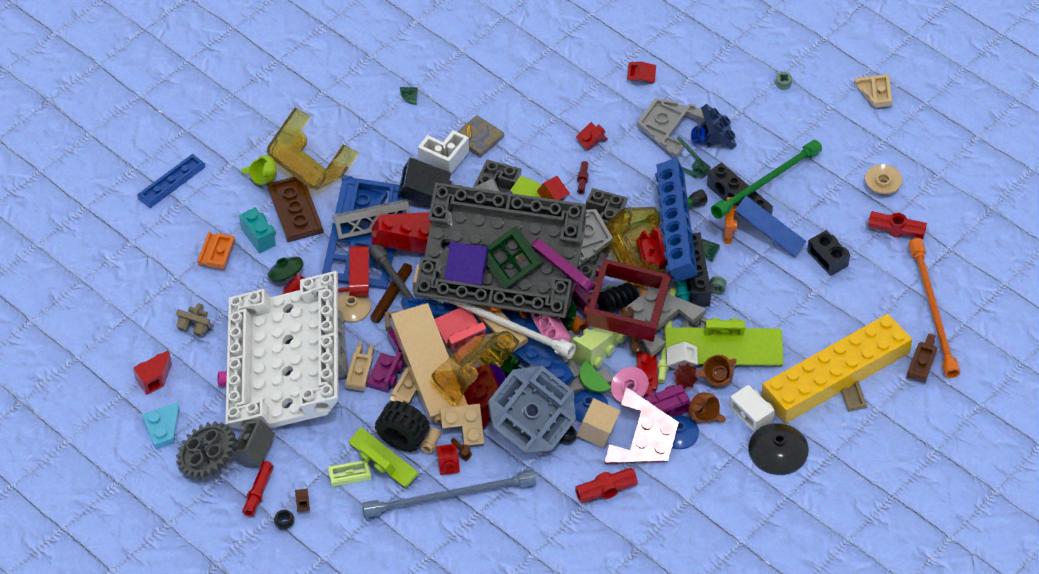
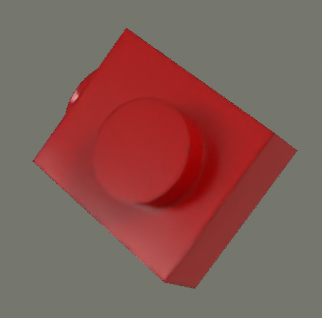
[576,122,608,151]

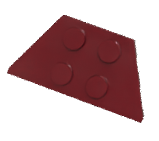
[454,365,500,430]

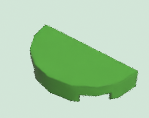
[579,360,612,394]

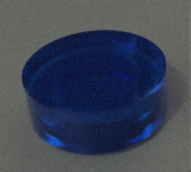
[691,126,705,145]

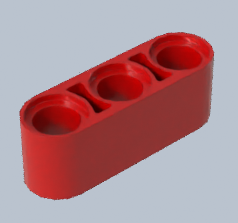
[349,246,369,296]

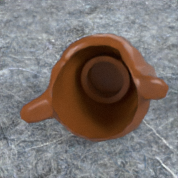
[695,355,737,387]
[688,392,726,423]

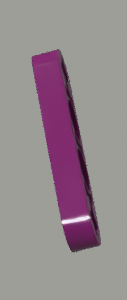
[531,238,594,292]

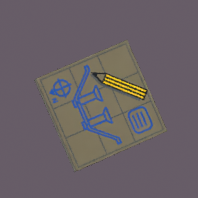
[457,115,504,158]

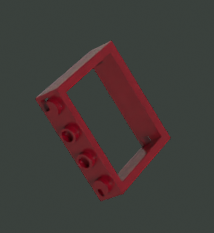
[583,259,671,342]

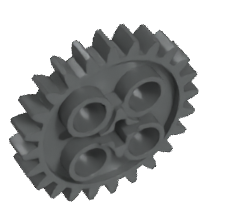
[176,421,238,482]

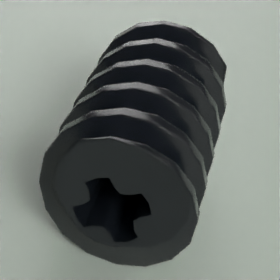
[597,283,640,313]

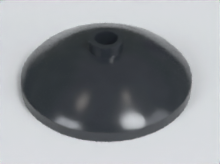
[748,423,809,475]

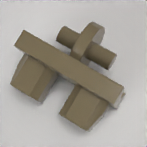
[176,303,214,337]

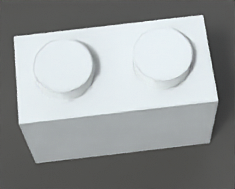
[729,385,775,432]

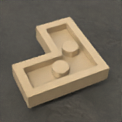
[440,404,484,445]

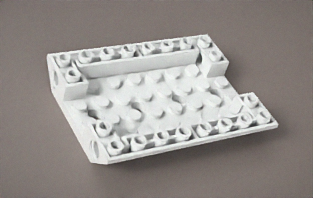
[225,271,338,430]

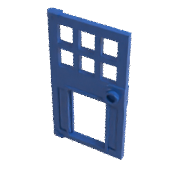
[322,175,405,290]

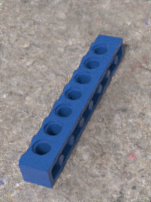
[655,158,698,282]

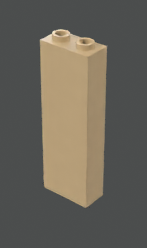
[390,303,468,425]

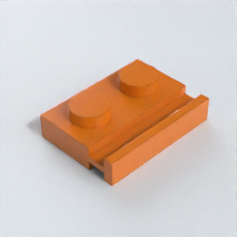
[724,197,738,244]
[197,232,235,270]

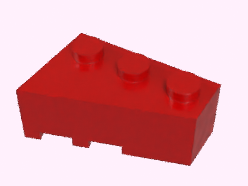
[372,212,431,254]

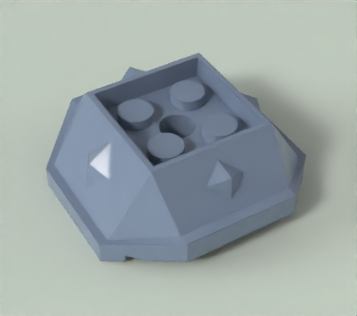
[488,365,576,454]

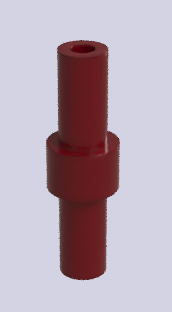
[577,161,589,194]

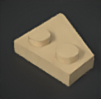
[854,74,893,108]

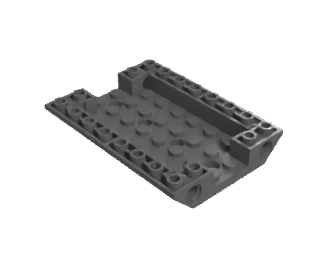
[414,182,586,318]

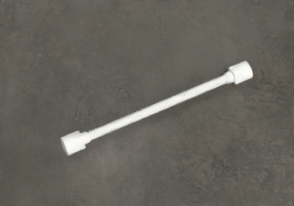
[429,297,576,359]

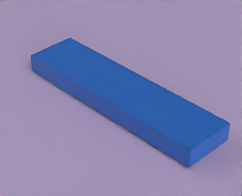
[137,154,205,208]
[734,196,807,257]

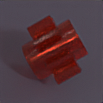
[673,363,699,389]

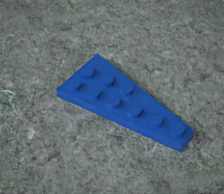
[484,310,574,385]

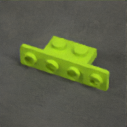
[349,428,418,488]

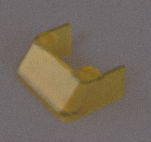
[267,107,359,190]

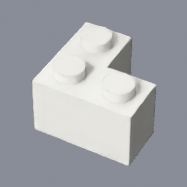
[418,130,469,174]

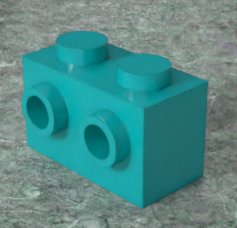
[239,207,276,254]

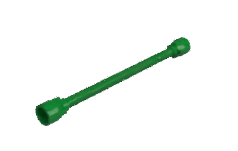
[711,140,822,219]

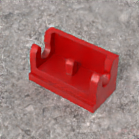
[636,228,667,271]

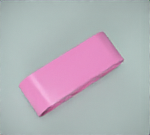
[531,313,570,342]

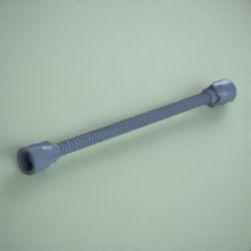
[362,469,536,519]

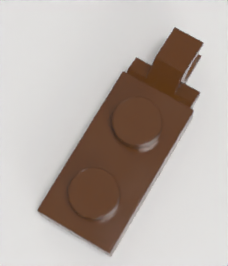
[907,333,938,383]

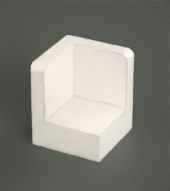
[667,342,698,371]

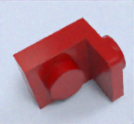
[436,444,460,475]

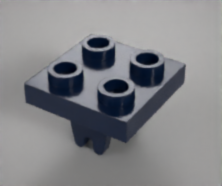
[698,104,737,149]

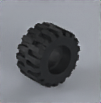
[374,401,430,452]

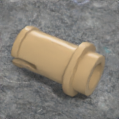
[421,428,441,454]

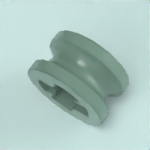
[775,72,792,90]
[710,276,727,295]

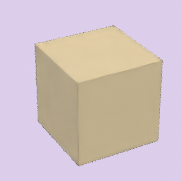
[576,398,620,448]

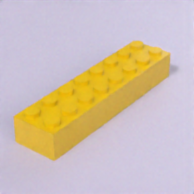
[761,314,912,424]

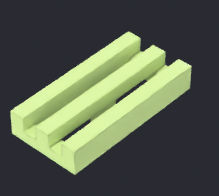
[328,460,371,487]

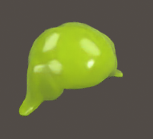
[241,155,277,185]

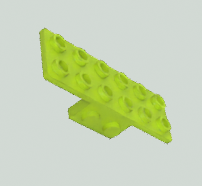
[665,318,783,366]

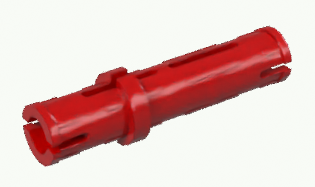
[242,461,274,517]

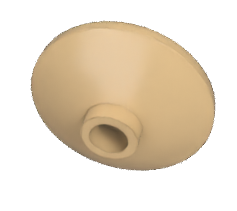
[865,164,902,194]
[338,291,371,323]

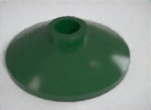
[268,256,304,282]

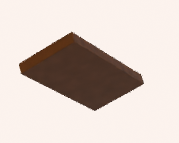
[267,175,324,242]

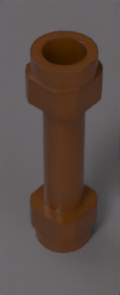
[620,307,644,355]

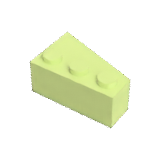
[572,327,627,369]

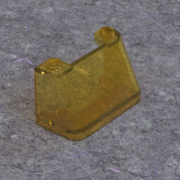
[606,207,674,289]
[430,331,520,407]

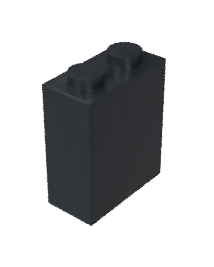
[398,157,452,208]

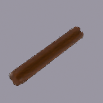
[370,263,412,323]

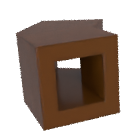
[295,489,310,512]

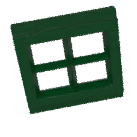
[486,226,543,289]

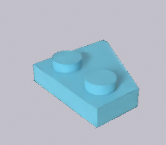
[142,402,180,449]

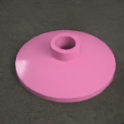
[611,367,649,403]

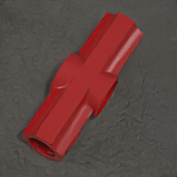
[868,211,927,239]
[575,468,638,503]

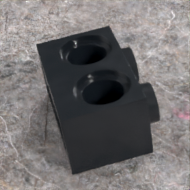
[807,230,850,276]

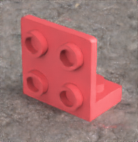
[434,307,486,351]

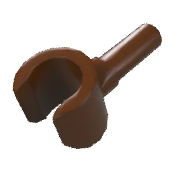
[451,438,472,461]

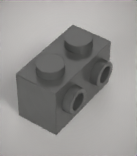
[234,419,275,468]

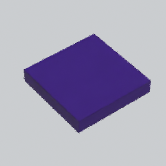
[444,242,489,285]

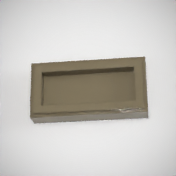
[841,381,867,412]

